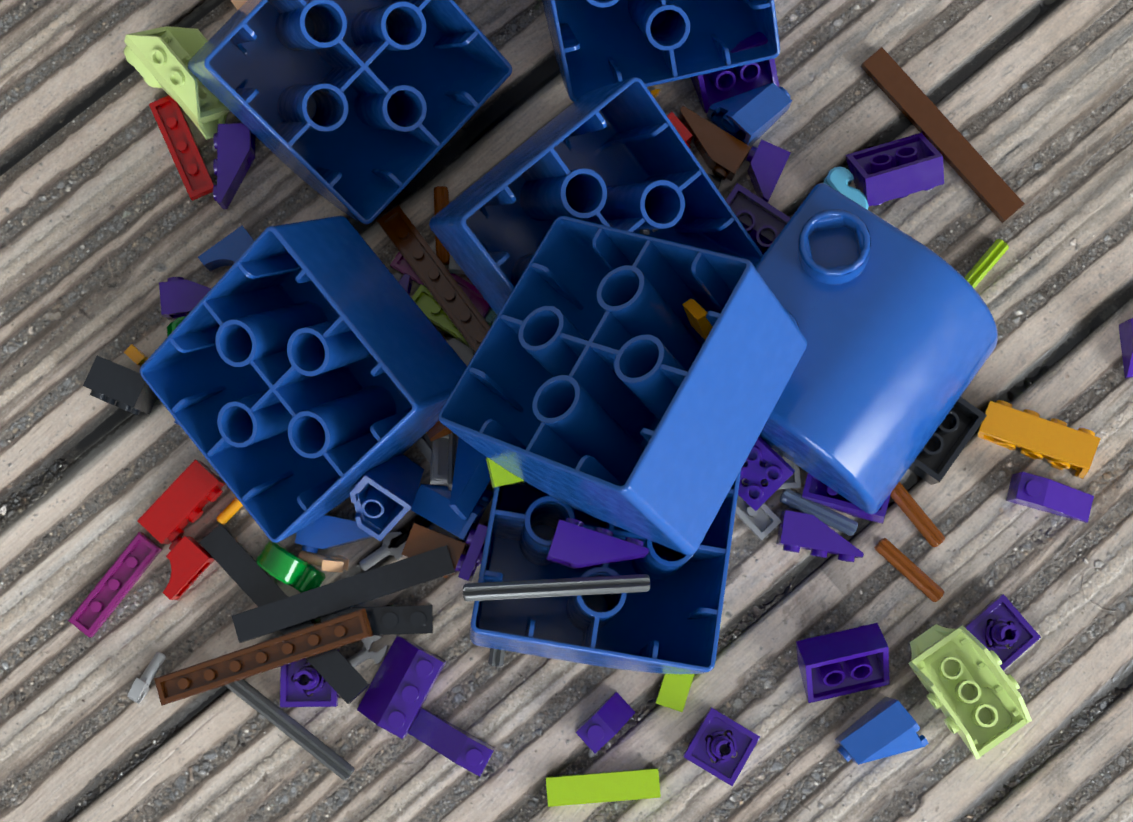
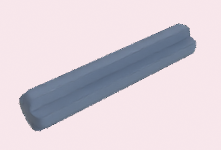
[780,489,858,536]

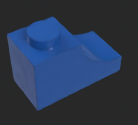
[198,225,254,272]

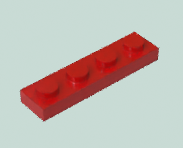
[149,95,215,201]

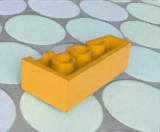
[977,400,1101,479]

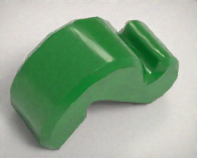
[256,540,326,593]

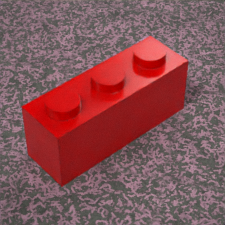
[137,459,225,545]

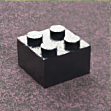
[83,355,158,416]

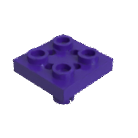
[738,437,795,511]
[455,524,488,582]
[964,594,1041,671]
[280,649,339,707]
[683,707,760,787]

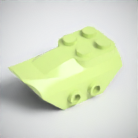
[124,26,230,140]
[908,624,1032,759]

